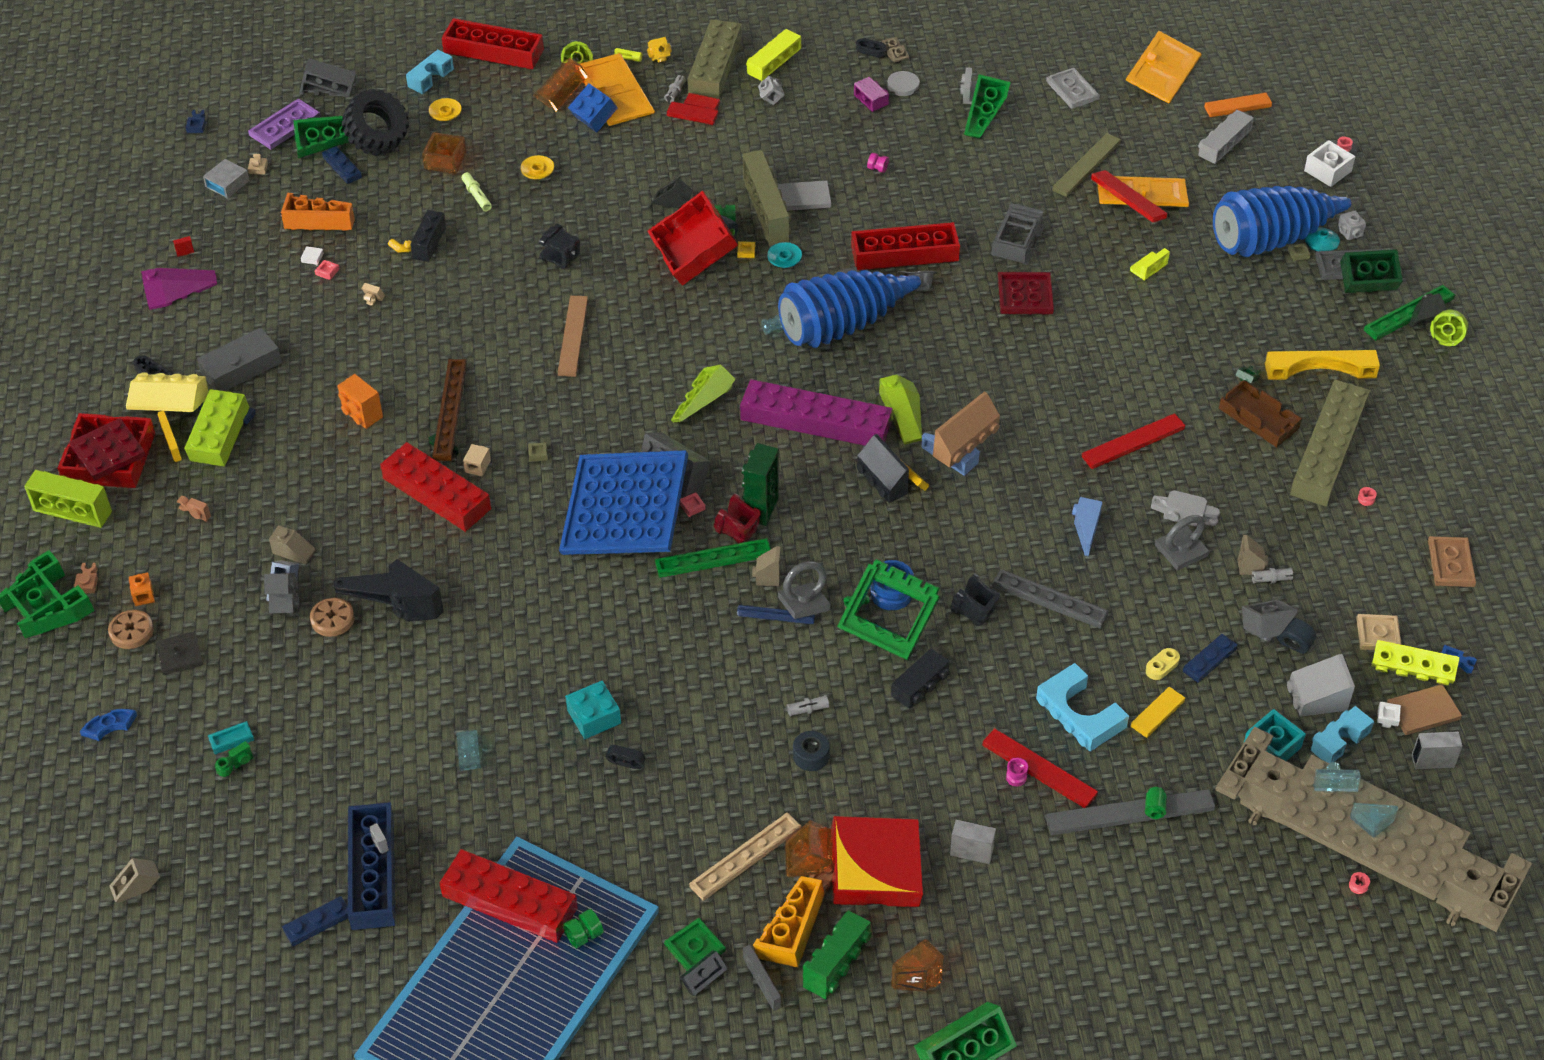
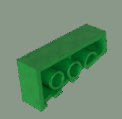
[293,116,349,159]
[803,910,872,1000]

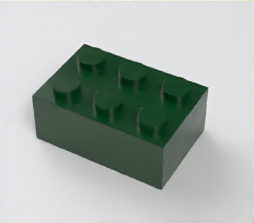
[1340,249,1403,293]

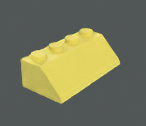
[126,373,209,412]

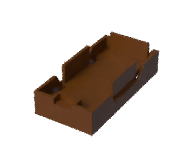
[1219,380,1302,448]

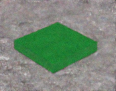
[664,918,726,971]

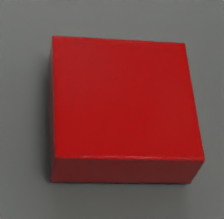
[173,236,194,257]

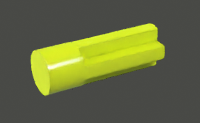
[614,48,643,62]

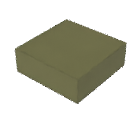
[1288,243,1311,261]
[528,442,548,462]

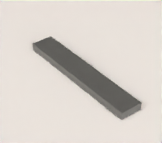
[992,569,1109,629]

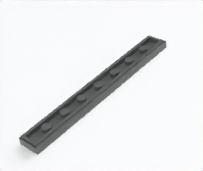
[1046,789,1215,835]

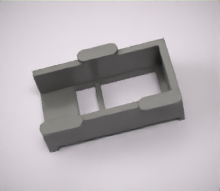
[991,203,1045,265]

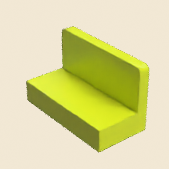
[1130,248,1170,280]

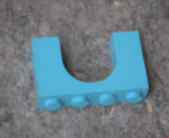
[1036,663,1129,751]

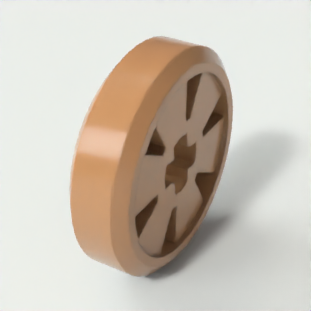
[310,598,355,637]
[108,610,154,649]

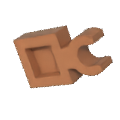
[177,496,211,521]
[74,563,98,593]

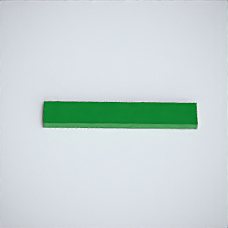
[1364,285,1455,341]
[655,538,771,578]

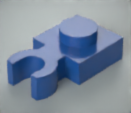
[1441,645,1477,674]

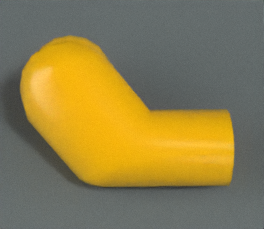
[388,239,412,253]

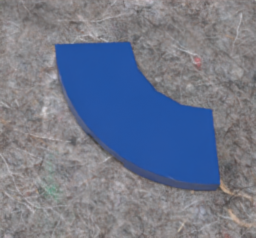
[80,709,137,741]

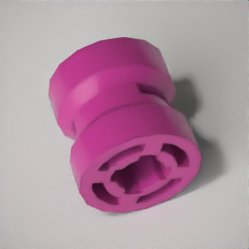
[867,153,889,173]
[1006,758,1028,787]

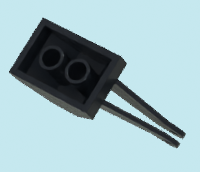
[333,559,444,622]

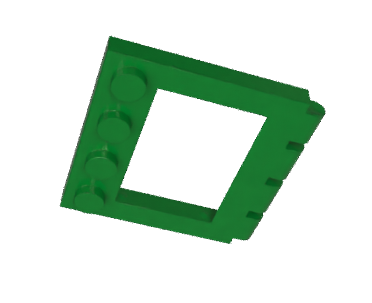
[837,559,940,661]

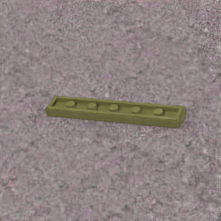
[1052,133,1121,197]

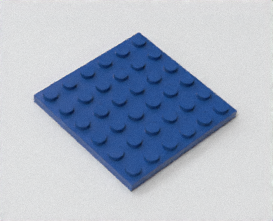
[559,450,688,555]

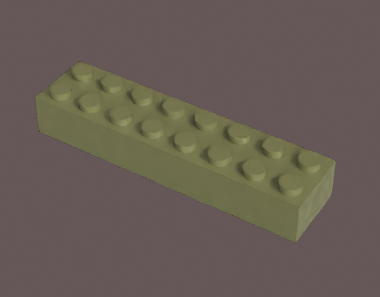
[1290,379,1370,507]

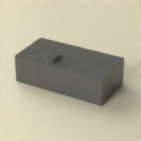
[197,328,282,391]

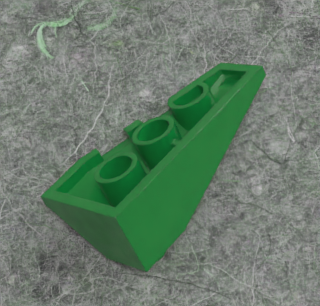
[964,74,1011,139]

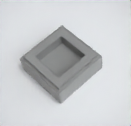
[370,823,389,854]

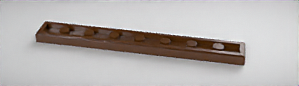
[432,359,467,461]

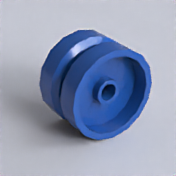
[870,560,914,610]

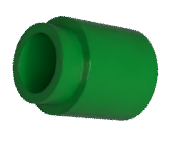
[1145,787,1167,819]

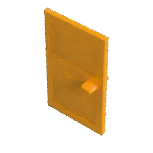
[1126,31,1202,104]
[575,53,655,126]
[1097,176,1189,207]

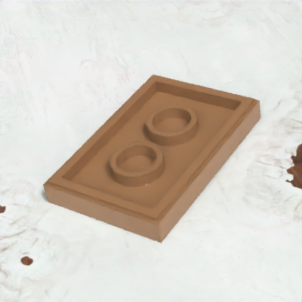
[1428,536,1476,587]
[1387,684,1462,735]

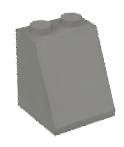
[1287,654,1355,717]

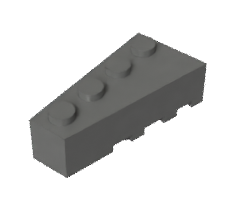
[641,432,710,497]

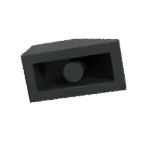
[652,178,693,208]
[1409,293,1447,328]

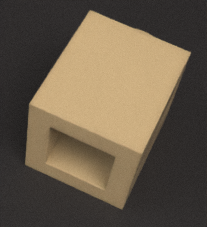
[463,444,491,477]

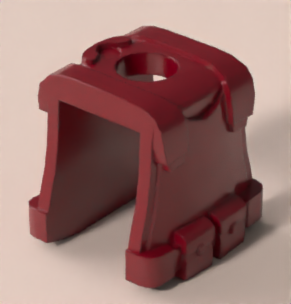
[714,493,760,543]

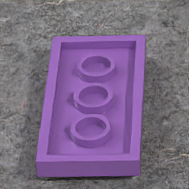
[248,99,321,150]

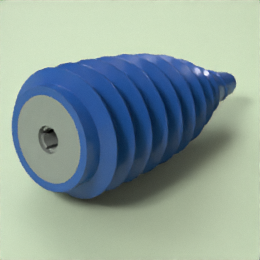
[1213,186,1351,257]
[778,270,921,348]

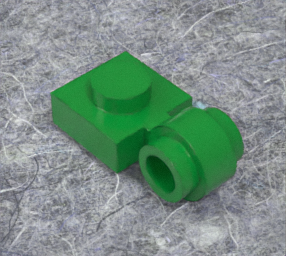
[215,741,253,777]

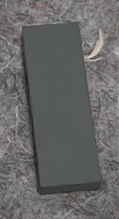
[743,945,781,1011]

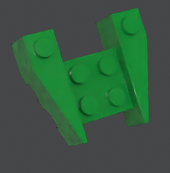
[0,550,95,639]

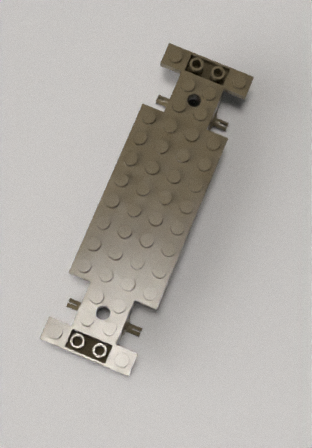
[1216,727,1532,932]

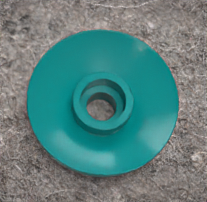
[1305,227,1340,251]
[767,242,802,268]

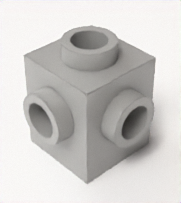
[758,76,785,105]
[1337,210,1366,240]

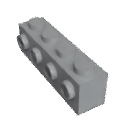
[1198,110,1254,164]

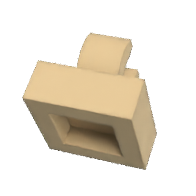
[248,154,268,174]
[362,283,385,306]

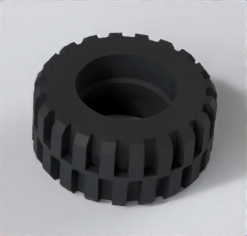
[342,89,409,156]

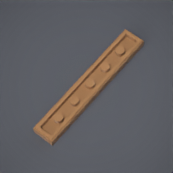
[558,296,588,377]

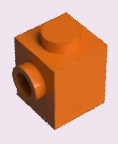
[129,573,155,606]

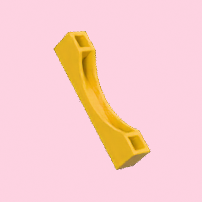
[1265,350,1380,380]

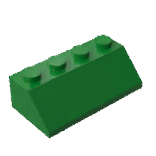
[914,1001,1017,1060]

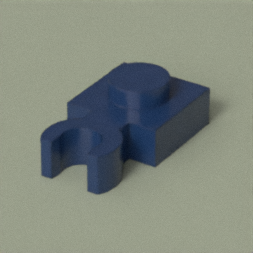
[186,110,206,133]

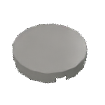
[887,71,919,96]

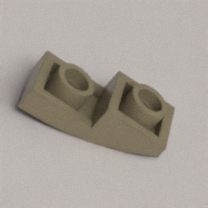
[882,37,909,63]

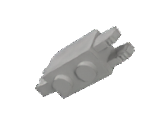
[1151,490,1220,526]

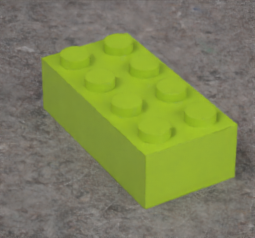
[184,389,249,467]
[24,470,112,528]

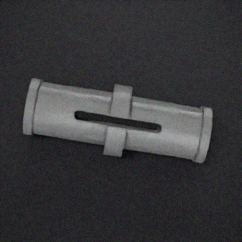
[664,75,686,103]
[1252,568,1293,583]
[787,695,829,717]

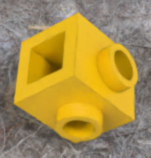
[647,37,672,63]

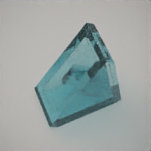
[1350,803,1398,838]

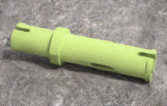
[462,172,492,212]

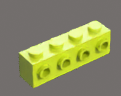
[746,29,801,81]
[1371,640,1459,686]

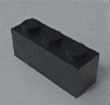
[410,210,446,262]
[891,648,950,709]

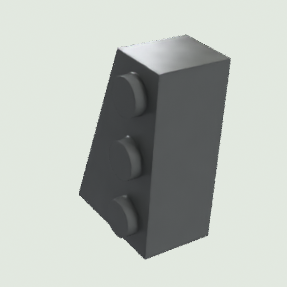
[299,58,356,97]

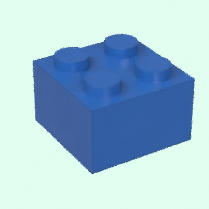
[568,83,618,132]

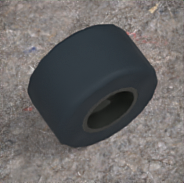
[1277,618,1317,654]
[793,731,830,771]

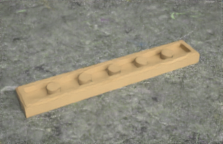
[689,812,801,901]

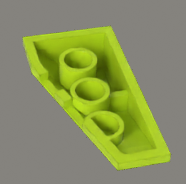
[671,364,735,423]
[879,374,922,445]

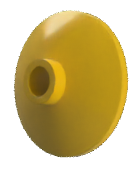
[429,98,462,121]
[521,155,554,179]

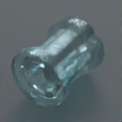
[761,315,783,335]

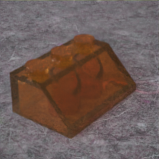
[533,58,588,111]

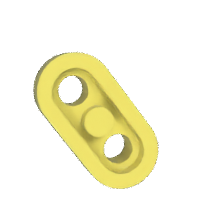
[1146,648,1180,680]

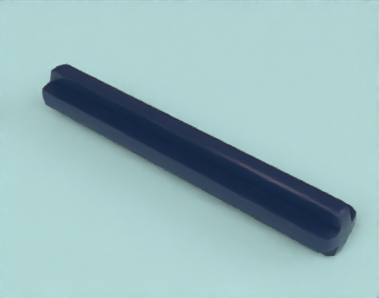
[737,605,815,624]

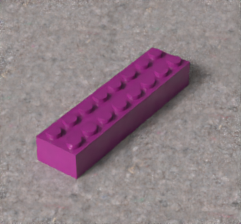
[740,379,892,446]

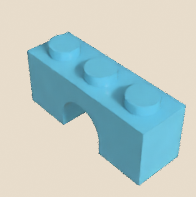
[406,49,454,94]
[1311,706,1374,764]

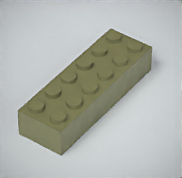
[688,19,742,99]
[743,150,791,246]

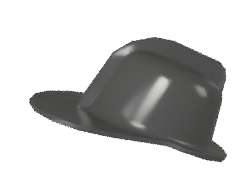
[898,271,937,291]

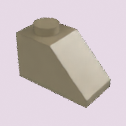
[269,525,316,565]
[1237,535,1268,575]
[752,546,780,586]
[109,858,160,903]

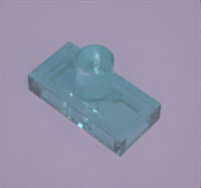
[457,730,481,771]
[1313,762,1361,792]

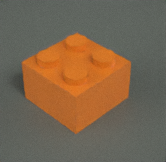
[338,374,383,429]

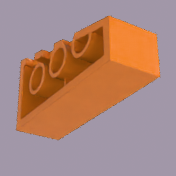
[281,193,355,231]

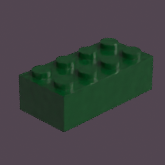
[742,443,779,526]

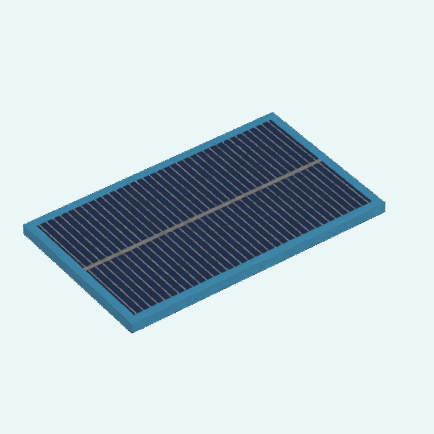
[354,837,659,1060]

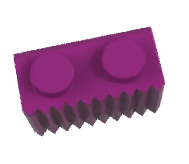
[854,77,889,112]

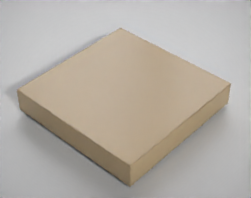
[1356,614,1401,650]

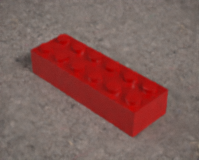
[442,18,544,69]
[851,222,960,270]
[380,442,491,532]
[440,849,578,943]

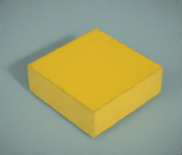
[737,241,756,258]

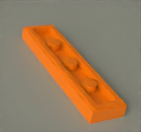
[1204,93,1272,117]

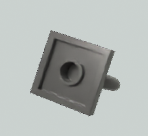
[1155,515,1210,571]
[778,561,830,619]

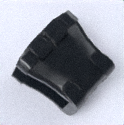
[539,223,580,269]
[950,573,1000,626]

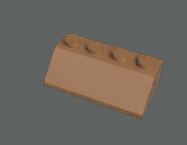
[933,391,1000,468]

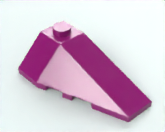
[141,268,217,310]

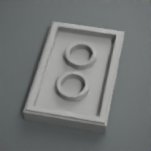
[1046,68,1100,109]
[778,180,831,211]

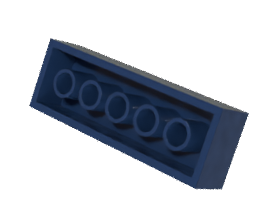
[348,802,395,930]

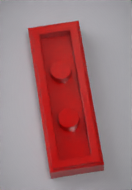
[667,102,718,125]

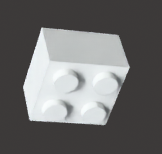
[1304,140,1355,187]

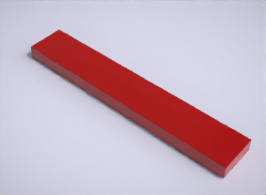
[1091,170,1167,223]
[1082,413,1185,469]
[982,728,1098,808]

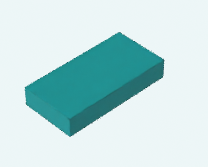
[208,721,254,755]

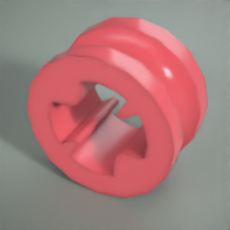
[1337,137,1353,152]
[1358,487,1377,506]
[1349,872,1370,894]

